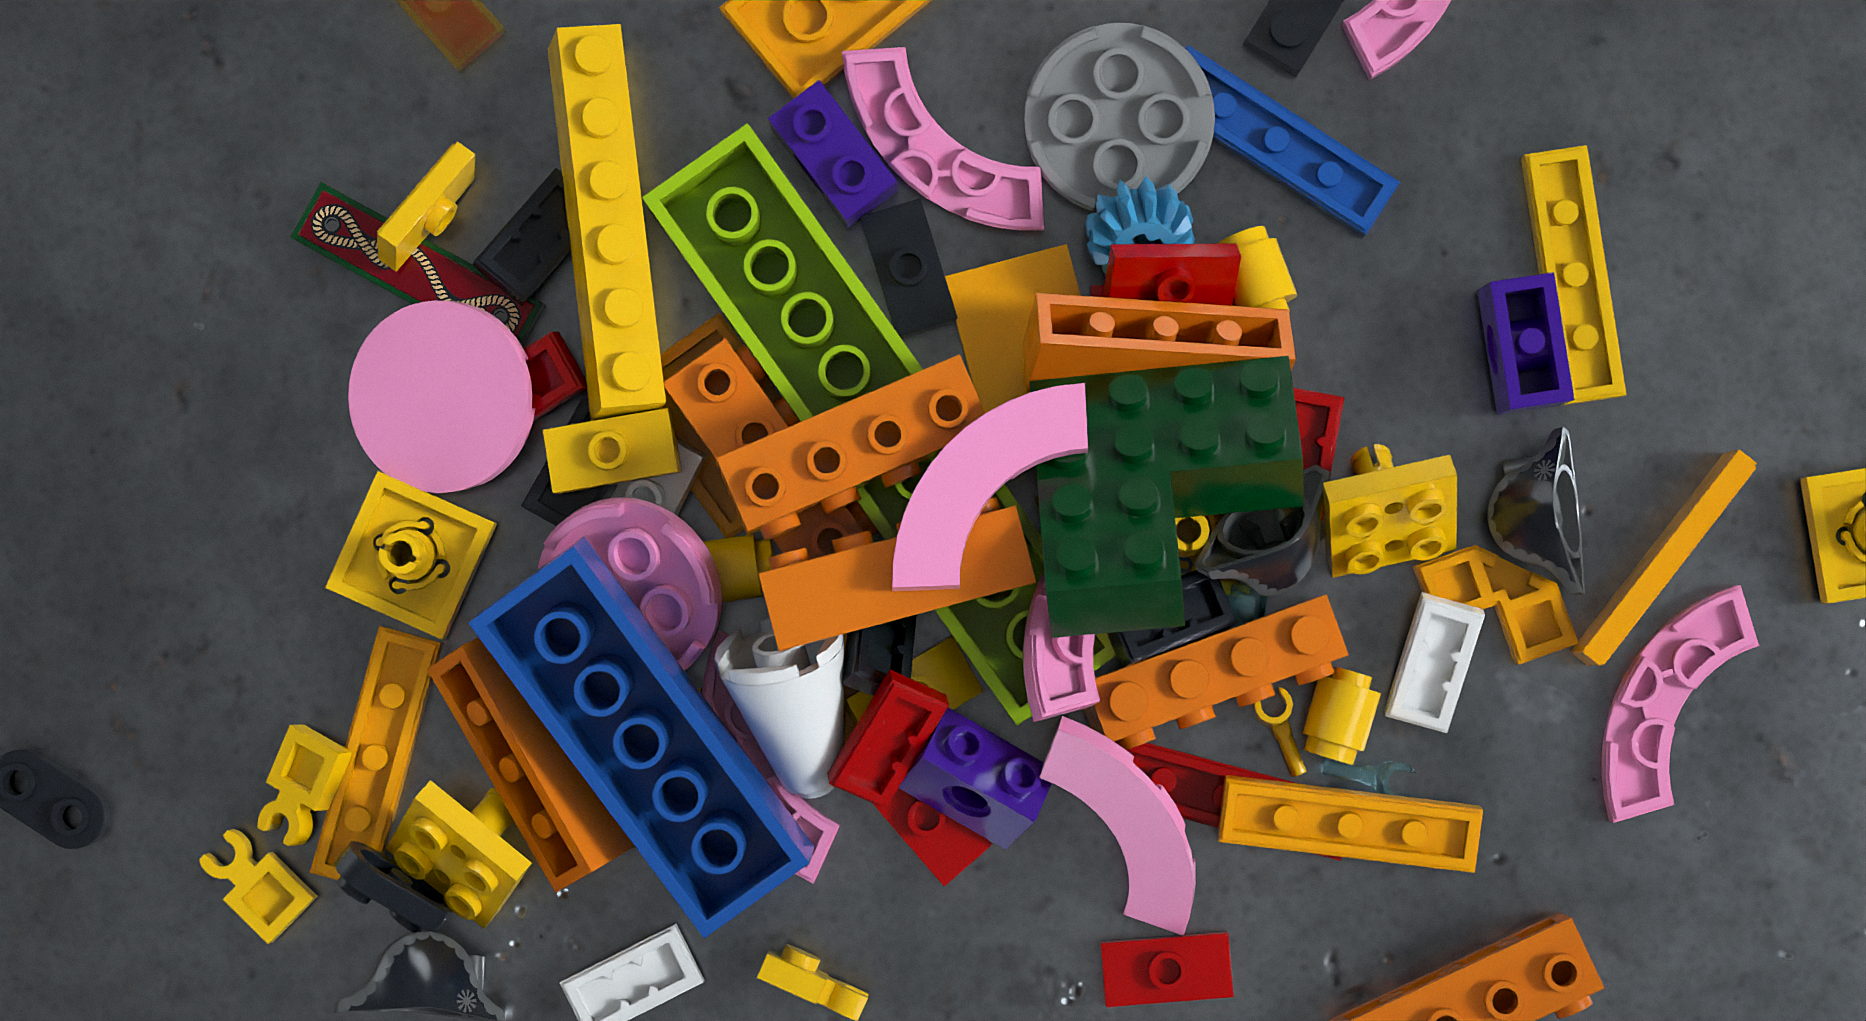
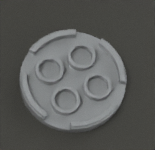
[1024,23,1215,212]

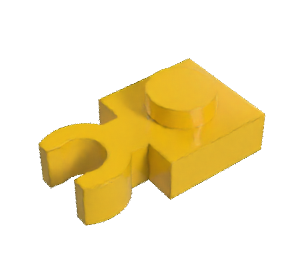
[257,724,353,846]
[199,829,318,944]
[757,944,869,1021]

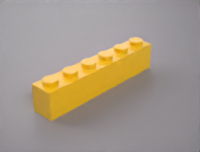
[547,24,666,421]

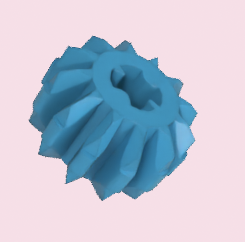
[1085,176,1195,275]

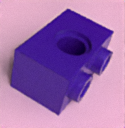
[768,80,898,230]
[1477,272,1574,415]
[899,707,1052,850]

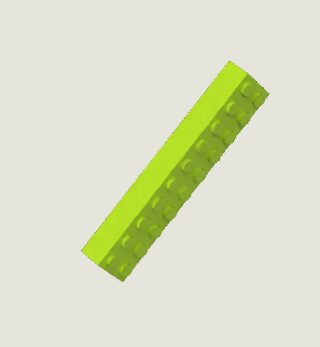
[642,123,1116,726]

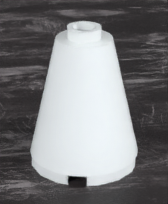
[714,617,844,799]

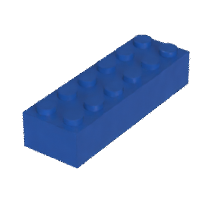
[468,537,814,938]

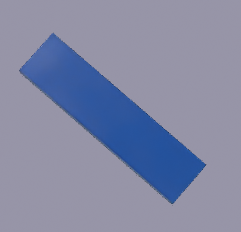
[1185,45,1400,237]

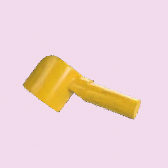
[1253,687,1307,777]

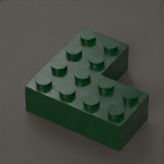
[1029,356,1304,638]

